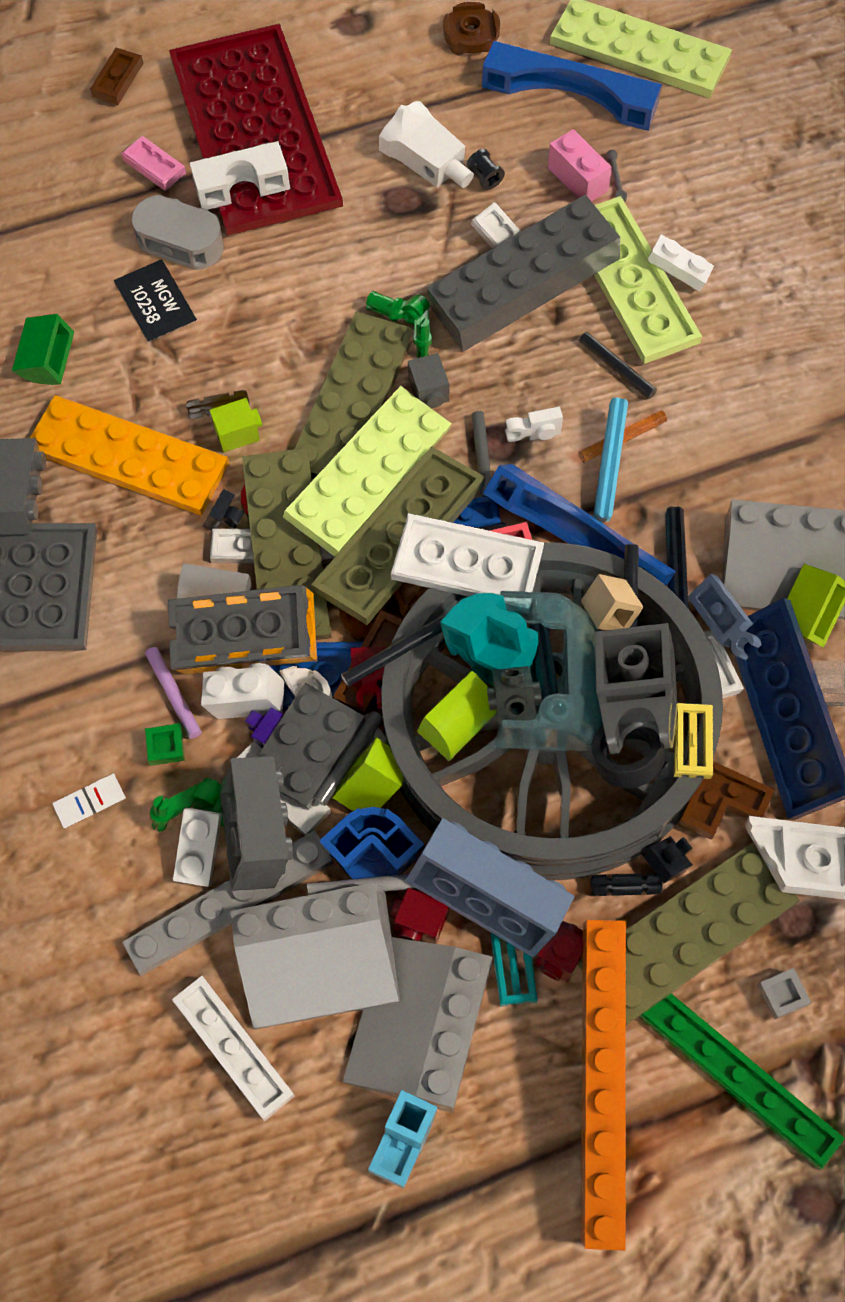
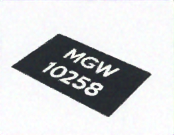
[114,259,197,342]

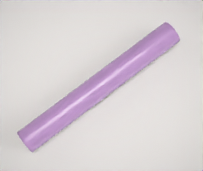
[145,647,202,739]

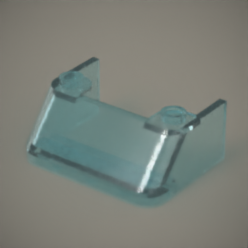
[495,591,603,751]

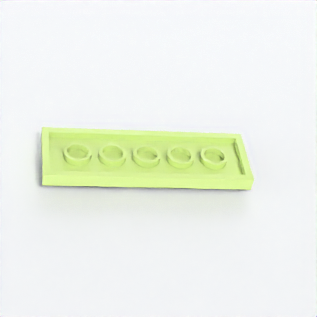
[550,0,732,98]
[594,196,702,364]
[283,386,452,556]

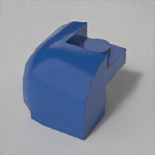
[319,807,425,879]

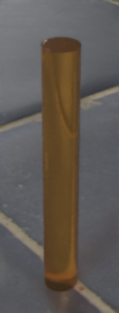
[578,410,667,463]

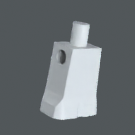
[379,101,474,188]

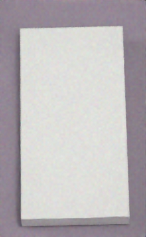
[391,513,544,610]

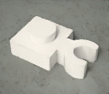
[505,407,563,442]

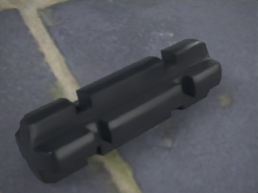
[590,873,663,896]

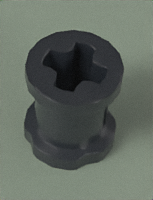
[466,149,505,190]

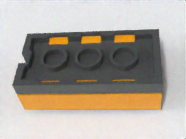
[168,585,317,674]

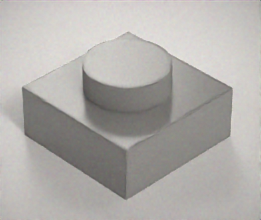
[757,968,811,1020]

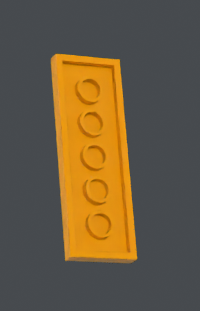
[30,395,230,516]

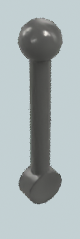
[606,150,627,202]

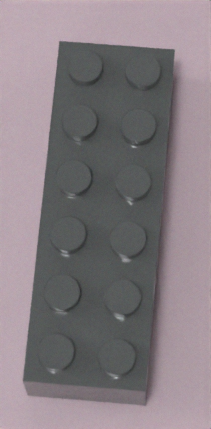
[427,194,620,352]

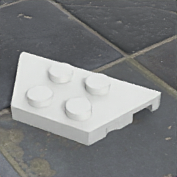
[745,816,845,900]

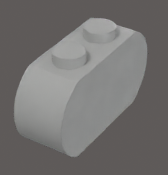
[132,195,224,270]

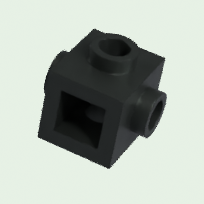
[487,666,542,725]

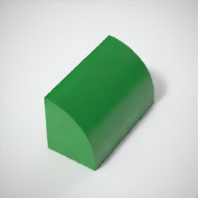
[12,313,74,385]

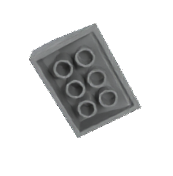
[722,499,845,620]
[231,882,400,1030]
[343,937,492,1114]

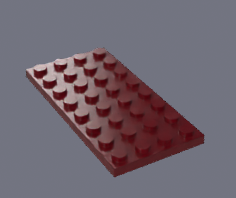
[169,23,343,236]

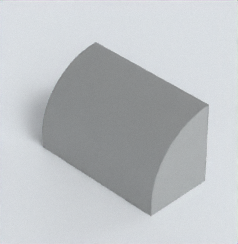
[177,563,253,599]

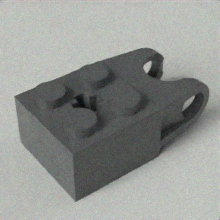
[595,623,678,754]

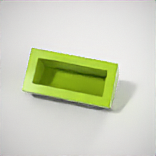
[787,564,845,648]
[417,671,497,761]
[332,738,403,811]

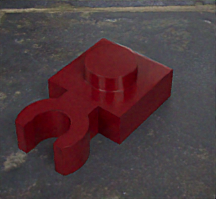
[351,646,386,709]

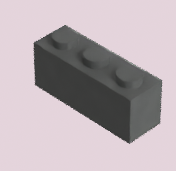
[0,438,46,534]

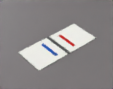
[52,773,126,829]

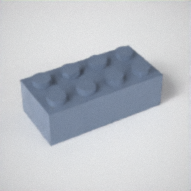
[405,818,575,958]

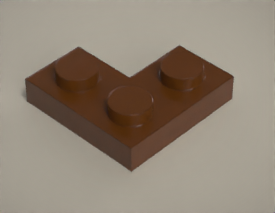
[679,761,775,840]

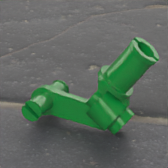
[366,291,432,358]
[149,778,224,832]

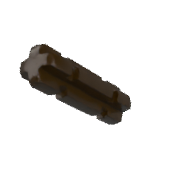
[186,390,250,419]

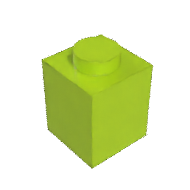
[210,398,263,453]

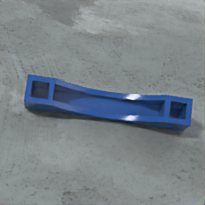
[482,41,662,131]
[483,464,676,586]

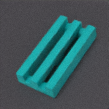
[490,932,538,1007]

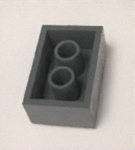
[219,756,293,891]

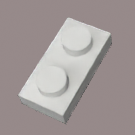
[647,235,714,292]
[173,808,222,887]

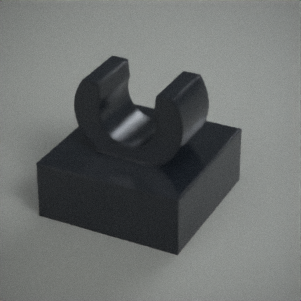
[203,488,244,531]
[642,836,693,884]

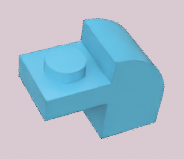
[368,1090,437,1189]

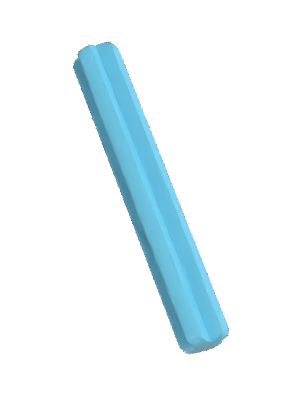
[593,397,628,522]

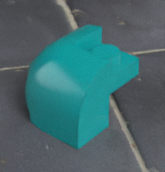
[440,593,538,687]

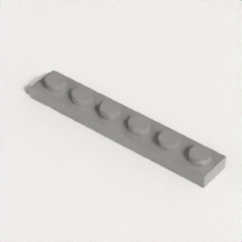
[122,830,333,976]

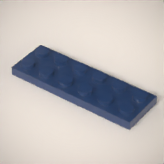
[735,598,845,820]

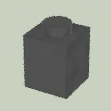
[408,353,450,408]

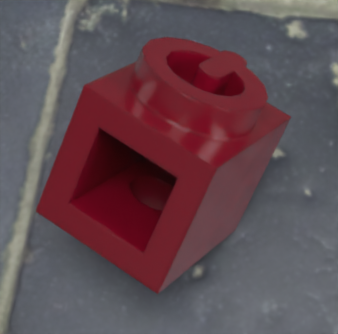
[390,888,449,944]
[535,921,583,983]

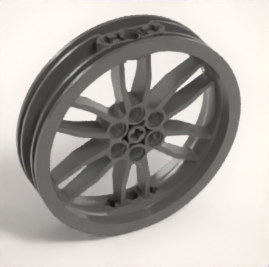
[382,542,723,880]

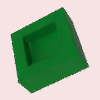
[145,723,185,766]

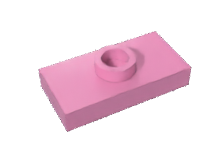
[121,136,186,191]

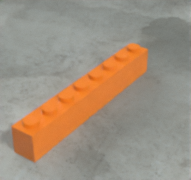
[581,920,626,1251]

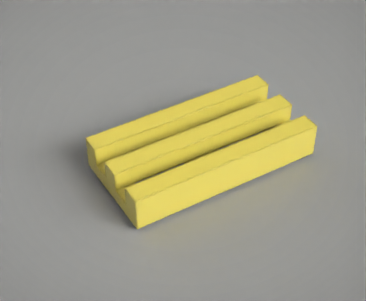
[674,703,713,779]

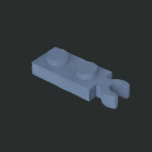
[688,574,761,660]

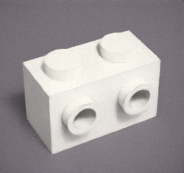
[201,663,284,719]

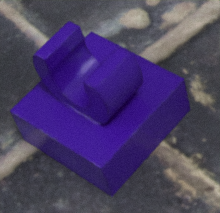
[244,708,283,748]

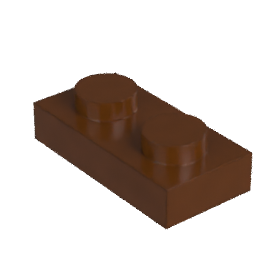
[90,47,144,105]

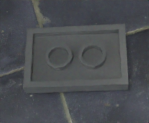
[257,682,366,809]

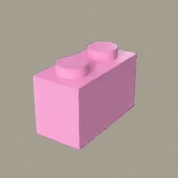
[548,129,612,202]

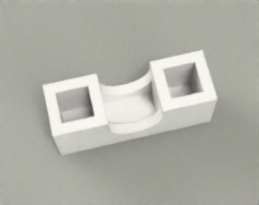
[190,141,290,210]

